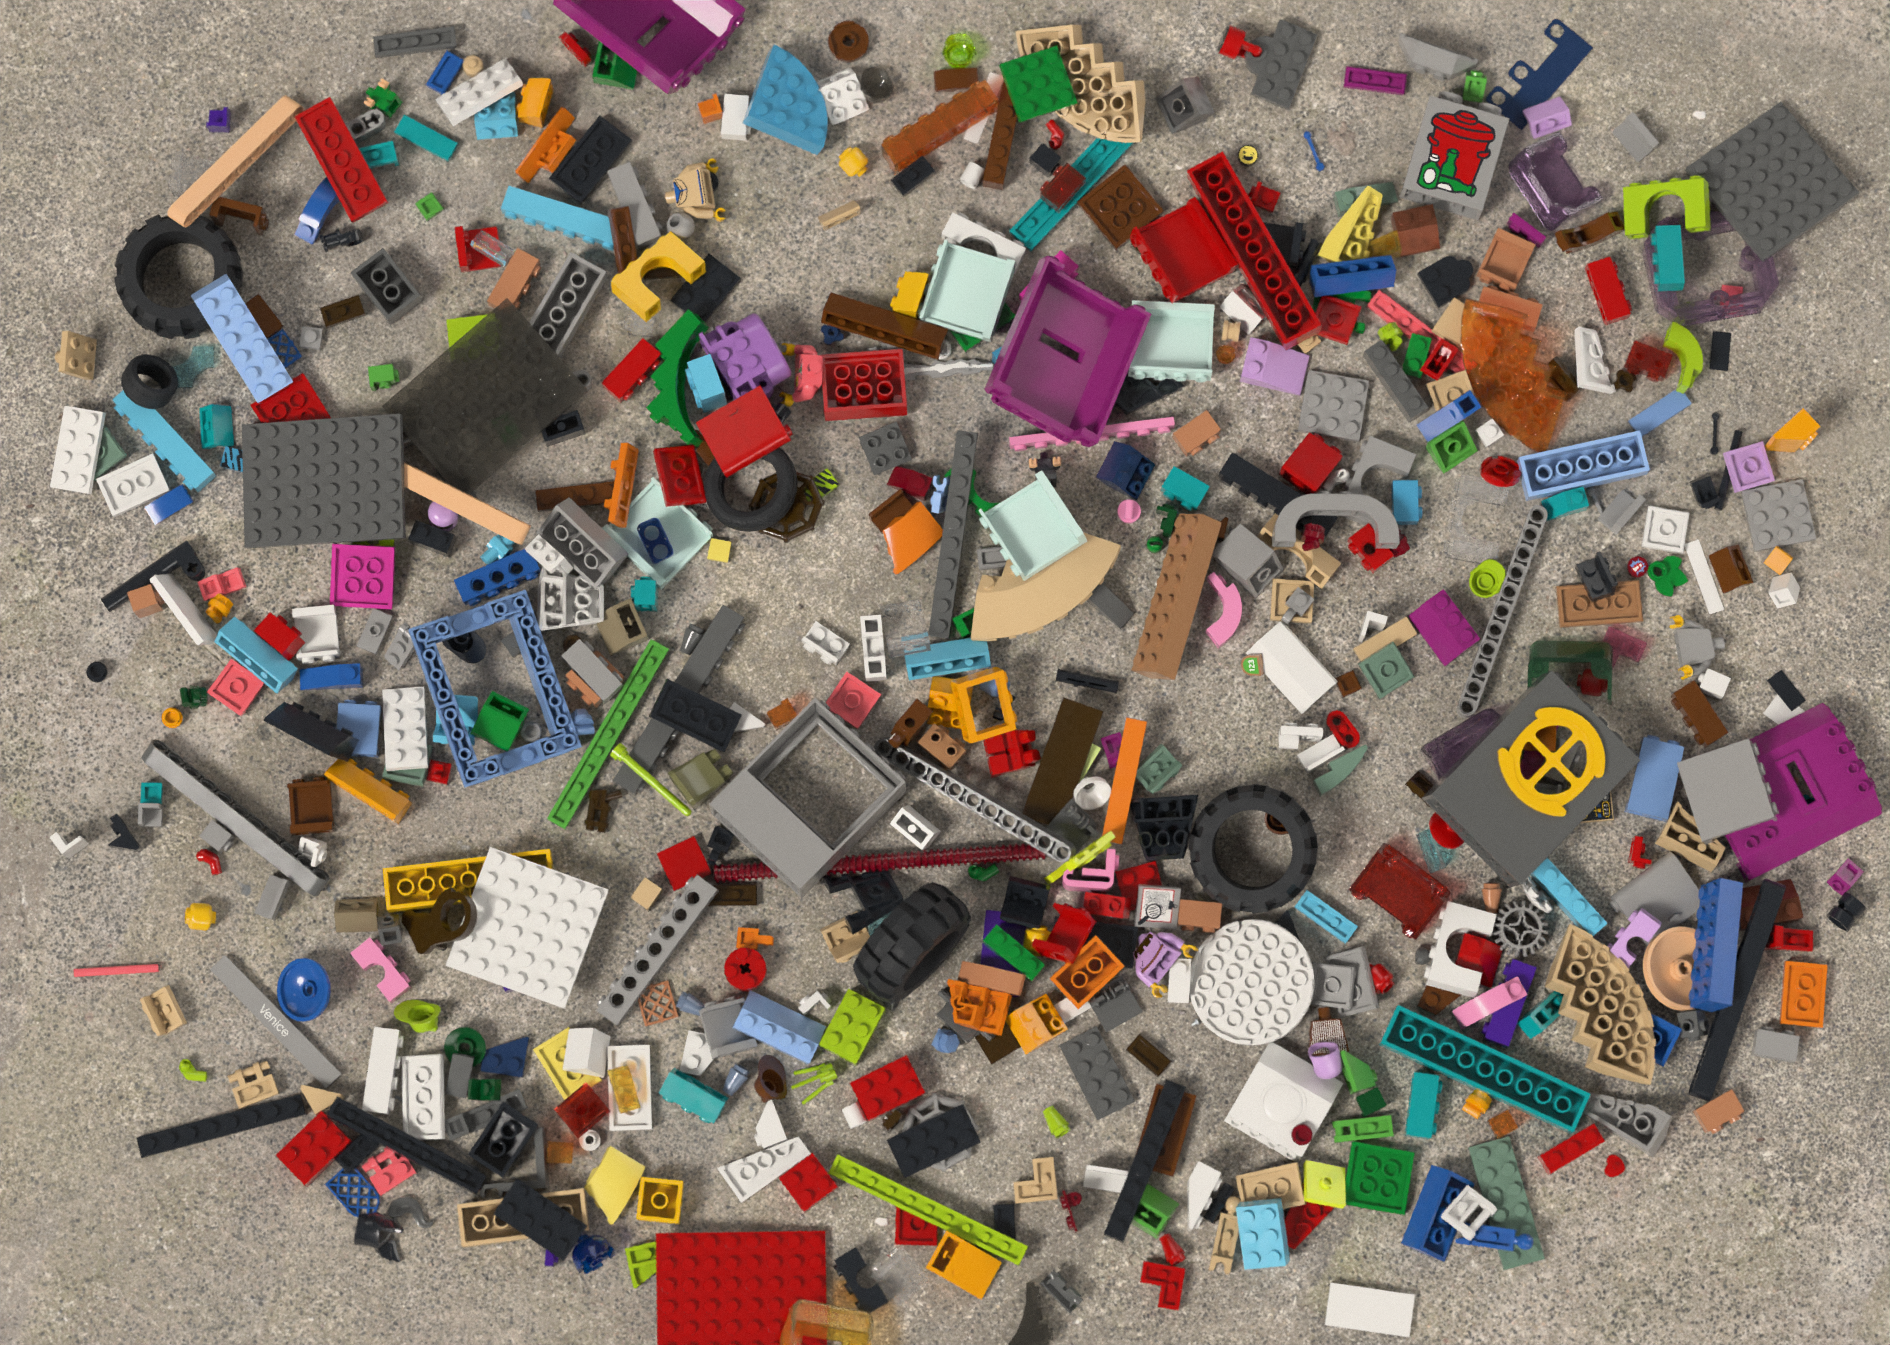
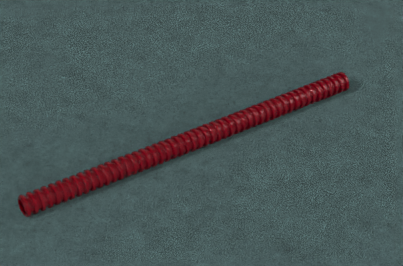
[714,841,1046,883]

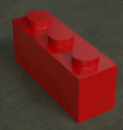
[1585,257,1632,326]
[601,338,662,403]
[1537,1123,1605,1175]

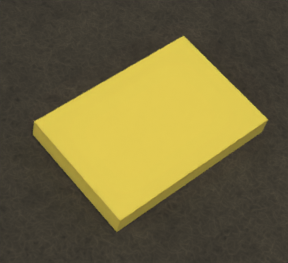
[533,1027,602,1103]

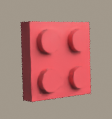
[207,659,265,717]
[825,672,881,730]

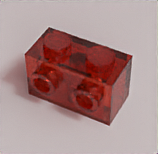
[1040,163,1086,213]
[1623,340,1673,382]

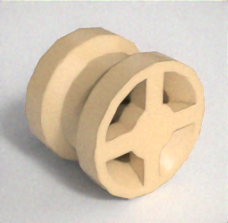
[1222,320,1241,342]

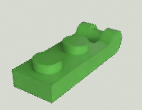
[1332,1115,1394,1143]

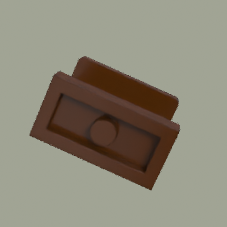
[209,197,269,236]
[287,777,335,836]

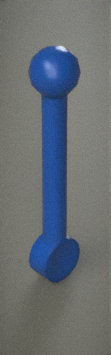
[1304,131,1324,171]

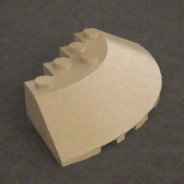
[1016,25,1145,143]
[971,532,1121,641]
[1545,924,1656,1085]

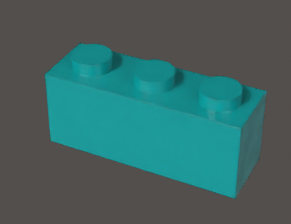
[1650,225,1685,291]
[659,1067,729,1124]
[1404,1072,1442,1140]

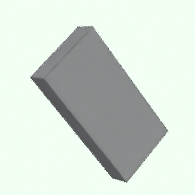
[977,546,1006,571]

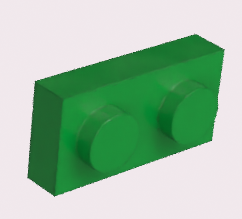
[1402,333,1432,378]

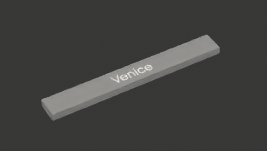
[210,955,342,1089]

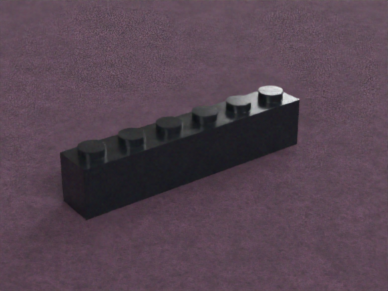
[1218,452,1338,540]

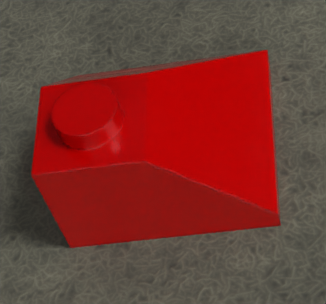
[1454,933,1502,988]

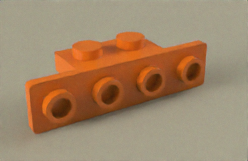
[515,107,576,183]

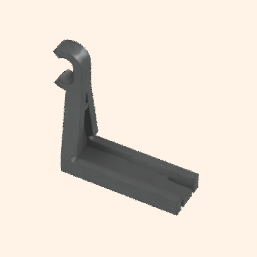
[480,1127,549,1199]

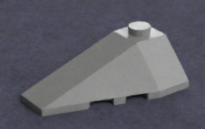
[1583,1092,1672,1157]

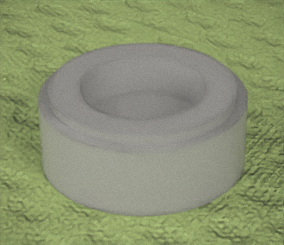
[521,721,542,743]

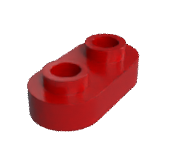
[559,32,592,67]
[1326,710,1360,749]

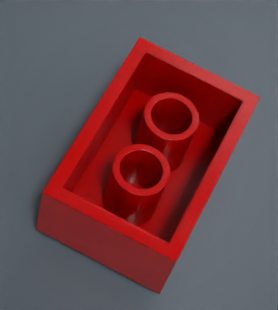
[850,1055,925,1122]
[275,1111,353,1187]

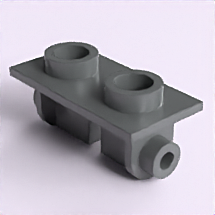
[1040,1270,1083,1313]

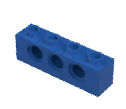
[454,549,541,606]

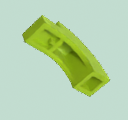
[1662,322,1703,394]

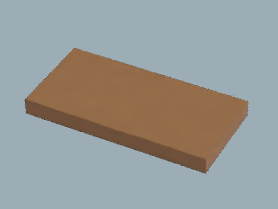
[1556,580,1643,628]

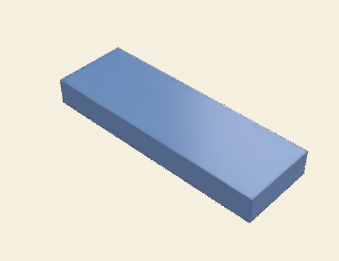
[1628,390,1692,437]

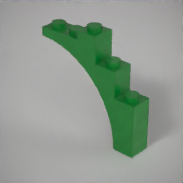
[646,309,709,447]

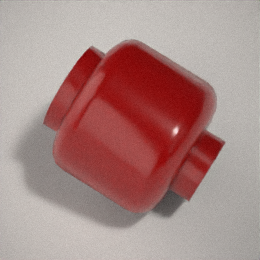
[1577,668,1609,697]
[1369,963,1394,995]

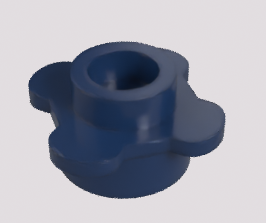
[821,325,844,345]

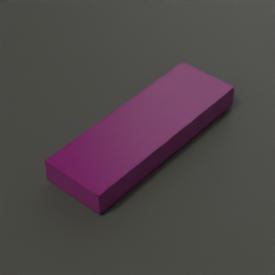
[1343,66,1407,96]

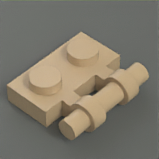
[228,1061,279,1109]

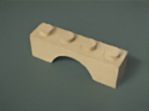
[1257,513,1341,589]

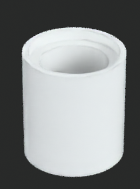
[959,162,985,189]
[842,1102,868,1129]

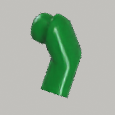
[968,863,1000,882]

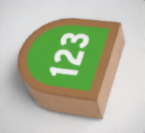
[1241,654,1264,676]

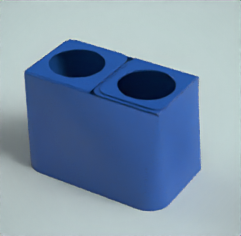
[637,518,674,564]

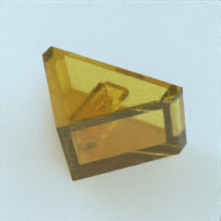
[1368,231,1402,259]

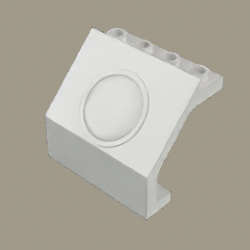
[1224,1042,1343,1162]

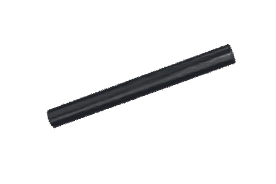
[1714,430,1743,511]

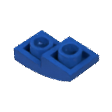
[145,484,193,525]

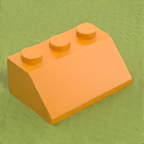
[1764,408,1820,452]

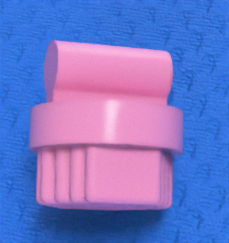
[1117,500,1141,524]

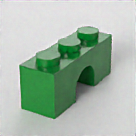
[983,924,1045,983]

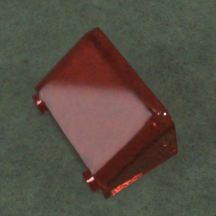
[1348,843,1451,940]

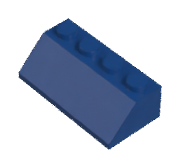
[1401,1165,1475,1262]

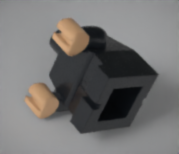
[1029,452,1061,488]

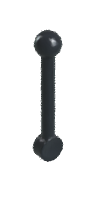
[1710,412,1720,455]

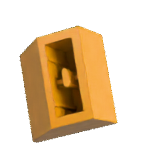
[927,676,973,729]
[1005,994,1068,1055]

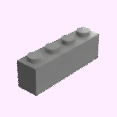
[607,162,664,250]

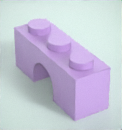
[1607,907,1662,968]

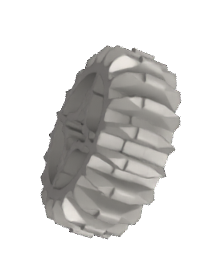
[1492,901,1549,957]

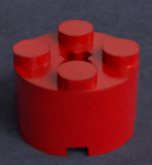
[724,948,767,992]

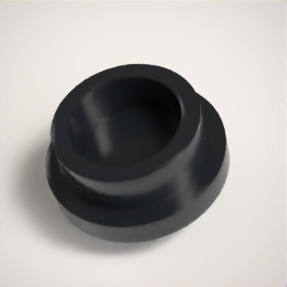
[86,662,108,683]

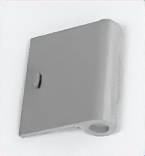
[1610,852,1700,946]

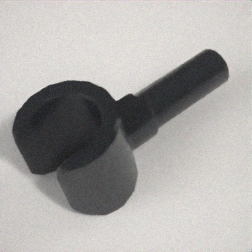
[992,695,1016,721]

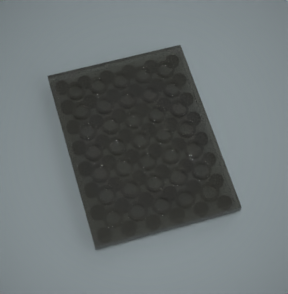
[382,298,588,495]

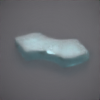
[172,346,215,388]

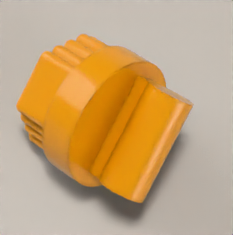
[206,593,234,624]
[1462,1090,1492,1119]

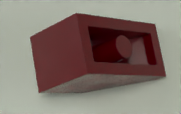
[887,466,933,501]

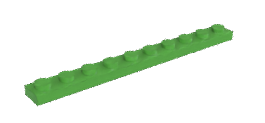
[547,639,669,830]

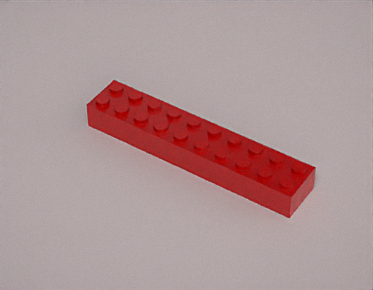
[1187,151,1322,351]

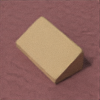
[818,201,861,231]

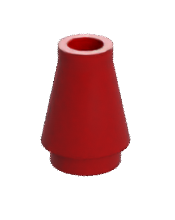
[1159,1233,1186,1266]

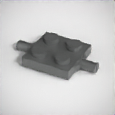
[937,988,995,1044]

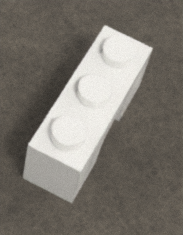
[860,615,887,682]

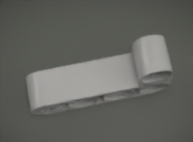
[302,109,386,159]

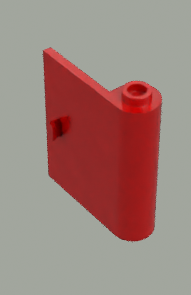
[696,386,793,478]

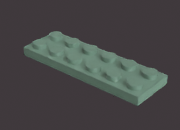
[1468,1136,1545,1271]

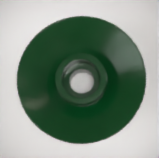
[444,1027,486,1067]

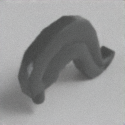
[388,1197,434,1228]

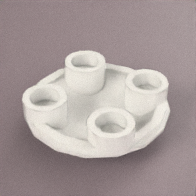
[1522,877,1553,913]

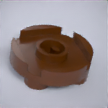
[828,21,869,63]

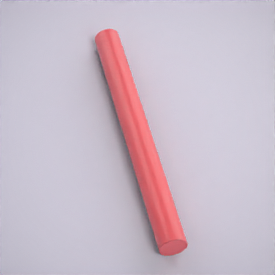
[74,964,159,977]

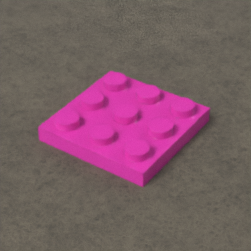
[330,543,395,609]

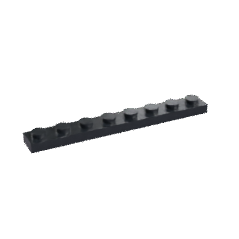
[1104,1079,1186,1243]
[136,1094,306,1158]
[327,1097,486,1195]

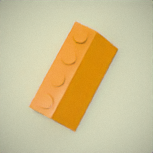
[324,758,412,824]

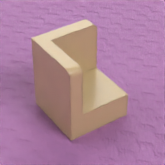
[631,877,663,912]

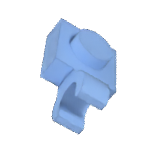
[931,475,950,513]

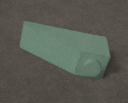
[1333,182,1398,217]

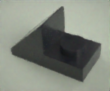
[108,814,143,853]

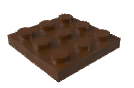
[1077,165,1164,250]

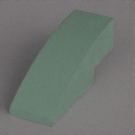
[1313,745,1368,797]

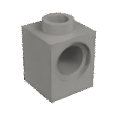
[199,820,235,854]

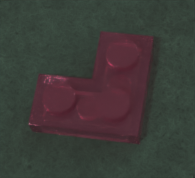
[1592,626,1647,673]

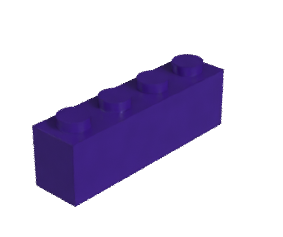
[1481,959,1536,1048]

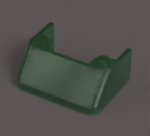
[1527,641,1613,705]

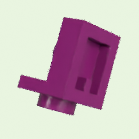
[1100,732,1122,769]
[1827,858,1864,895]

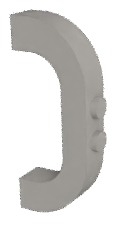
[1272,491,1399,549]

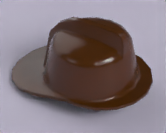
[754,1055,787,1103]

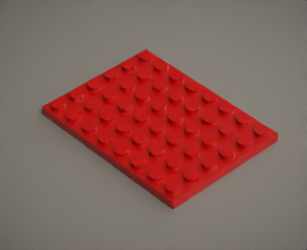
[655,1231,827,1345]

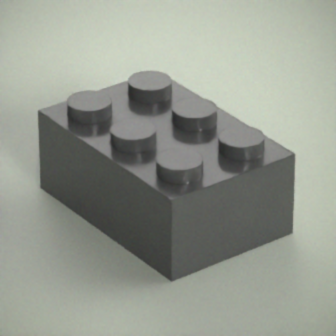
[350,248,423,325]

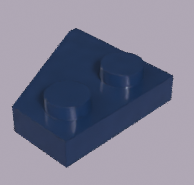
[481,1037,529,1078]

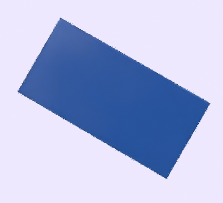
[426,51,464,95]

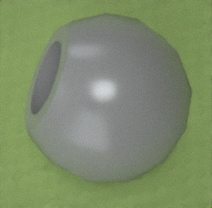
[667,212,695,240]

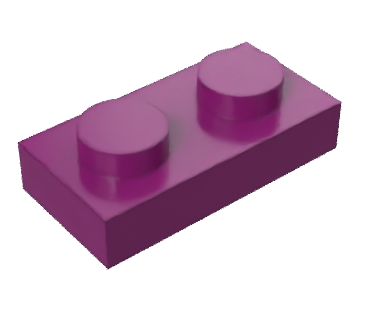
[1507,213,1546,248]

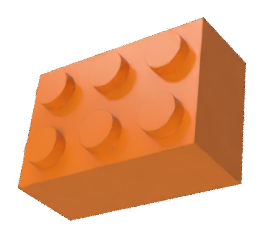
[1049,935,1125,1009]

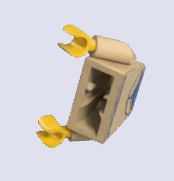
[665,158,726,222]

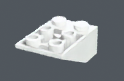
[1187,1161,1223,1231]

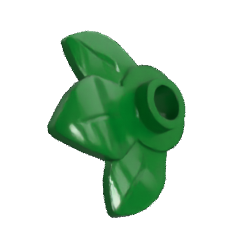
[1647,556,1688,597]

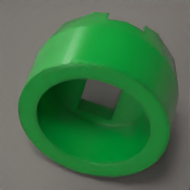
[1146,536,1163,553]

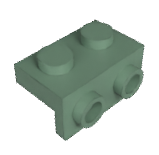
[1136,744,1183,794]

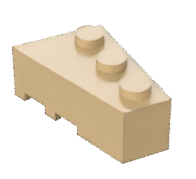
[1655,801,1725,872]

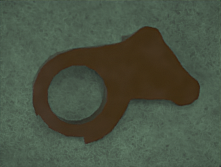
[402,887,478,954]

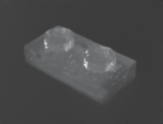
[470,230,515,267]

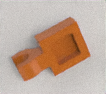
[736,927,774,950]

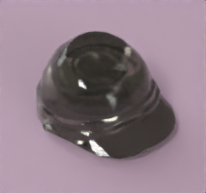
[860,67,894,104]

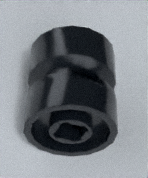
[1826,892,1866,932]

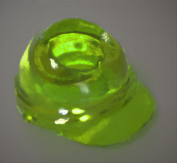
[942,33,976,69]

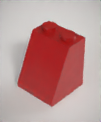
[1279,432,1343,495]

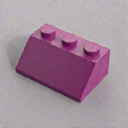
[1408,589,1480,667]

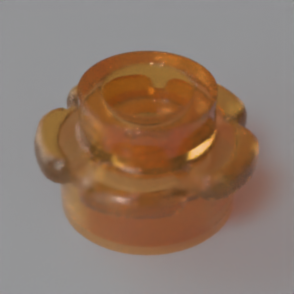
[1216,345,1236,364]

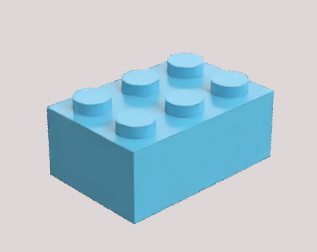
[685,354,727,413]
[1236,1198,1290,1270]

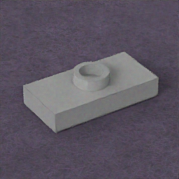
[357,608,393,655]

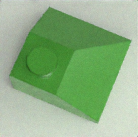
[1340,1050,1378,1095]

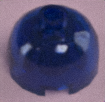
[572,1234,615,1274]

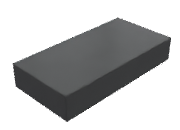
[445,1052,474,1099]

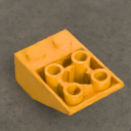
[926,1230,1002,1299]

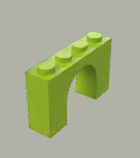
[1623,176,1711,240]

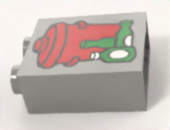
[1399,91,1509,220]

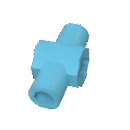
[480,534,515,565]

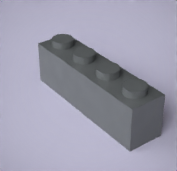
[1363,340,1428,423]

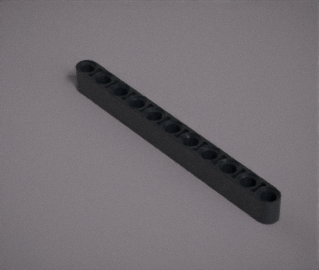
[1688,878,1786,1102]

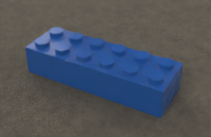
[1689,878,1743,1012]

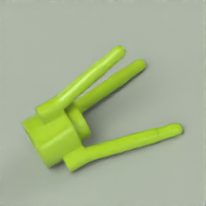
[791,1063,837,1105]

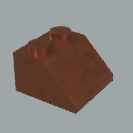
[1391,204,1440,258]

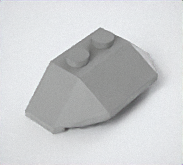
[1398,33,1478,81]

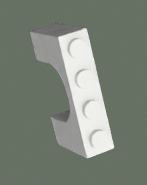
[1424,901,1497,998]

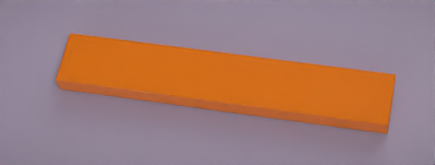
[1102,717,1148,844]

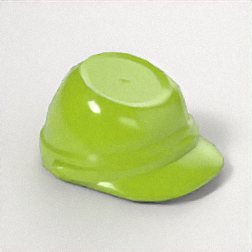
[1469,559,1506,598]

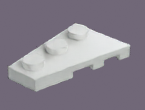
[1574,327,1616,394]

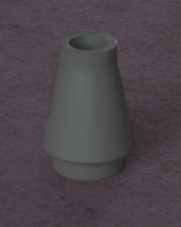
[680,623,705,656]

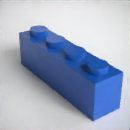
[1309,255,1396,297]

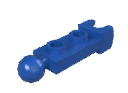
[1455,1222,1533,1251]

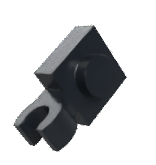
[707,826,734,865]

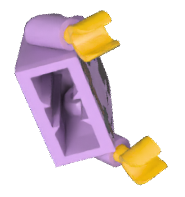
[1133,932,1199,998]

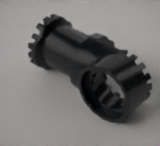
[319,228,363,252]

